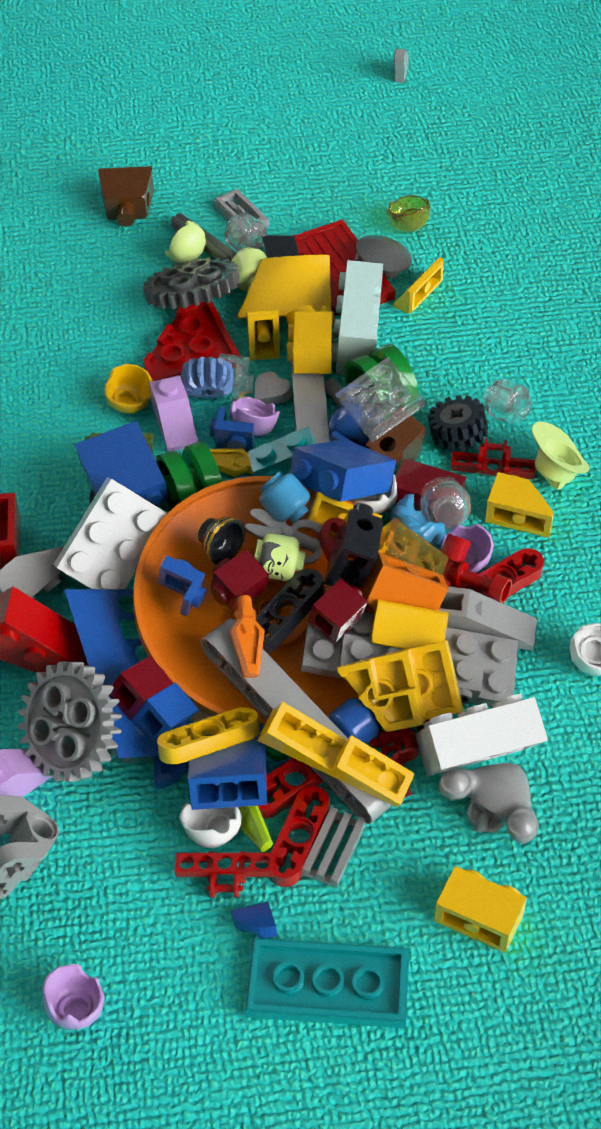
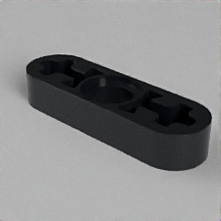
[256,569,326,654]

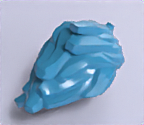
[387,494,445,555]

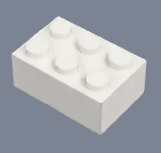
[53,477,168,598]
[415,694,548,777]

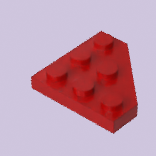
[143,299,241,381]

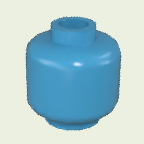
[259,472,310,524]

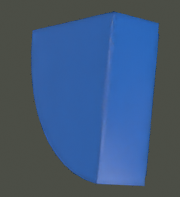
[154,756,189,790]
[231,902,278,938]

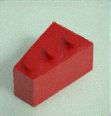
[0,586,88,673]

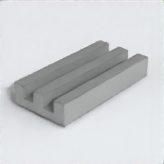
[214,189,269,238]
[302,807,366,888]

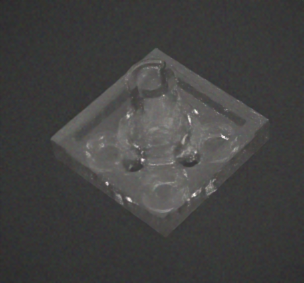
[335,357,426,442]

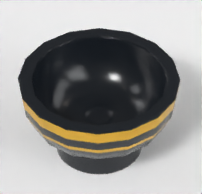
[198,517,246,565]

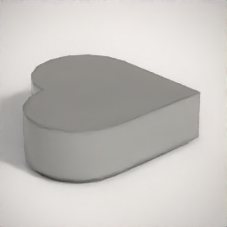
[394,49,409,83]
[255,372,292,405]

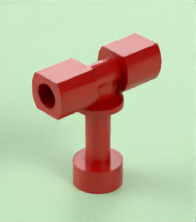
[439,533,512,604]

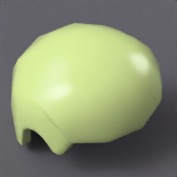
[165,221,206,264]

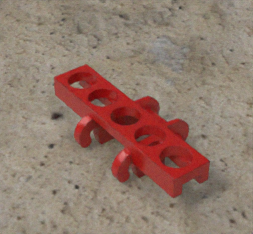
[451,438,535,480]
[369,723,419,797]
[174,851,276,898]

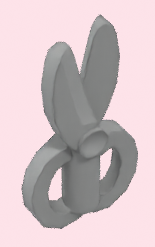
[245,508,322,565]

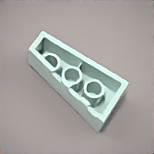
[332,260,383,375]

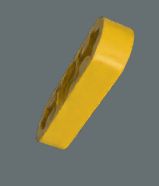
[157,708,260,764]

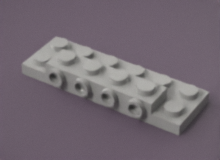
[300,611,518,706]

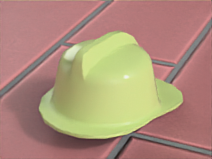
[531,422,589,490]

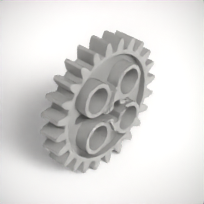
[17,662,122,782]

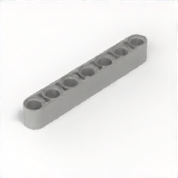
[200,618,392,824]

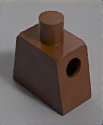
[98,166,154,227]
[365,408,426,476]

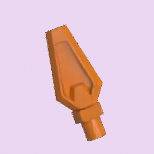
[229,595,265,678]

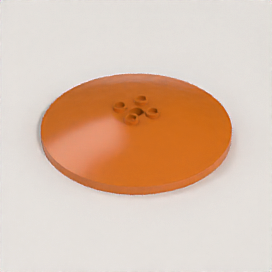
[133,476,401,726]

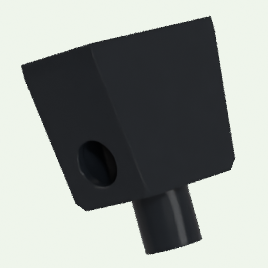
[324,503,383,589]

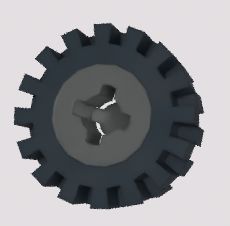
[428,395,488,452]

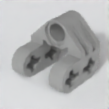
[0,795,59,900]

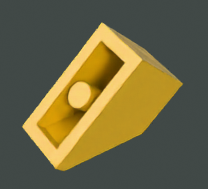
[246,310,280,361]
[485,472,554,538]

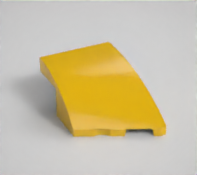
[237,255,331,319]
[337,640,464,732]

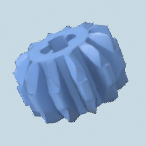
[181,356,234,400]

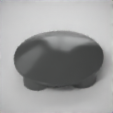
[355,235,412,278]

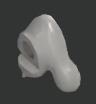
[439,763,539,844]

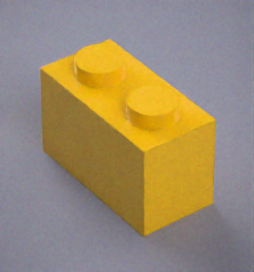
[287,312,332,374]
[434,866,527,953]

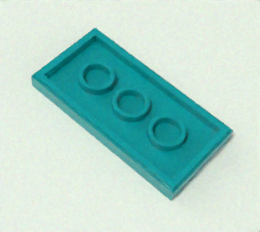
[245,938,409,1028]

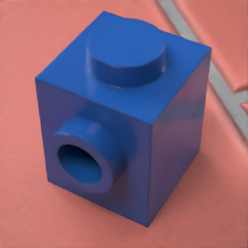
[132,682,199,747]

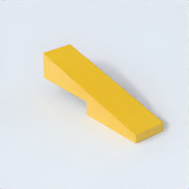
[257,701,415,807]

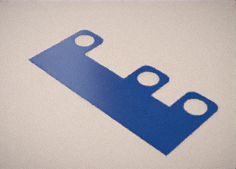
[64,589,159,758]

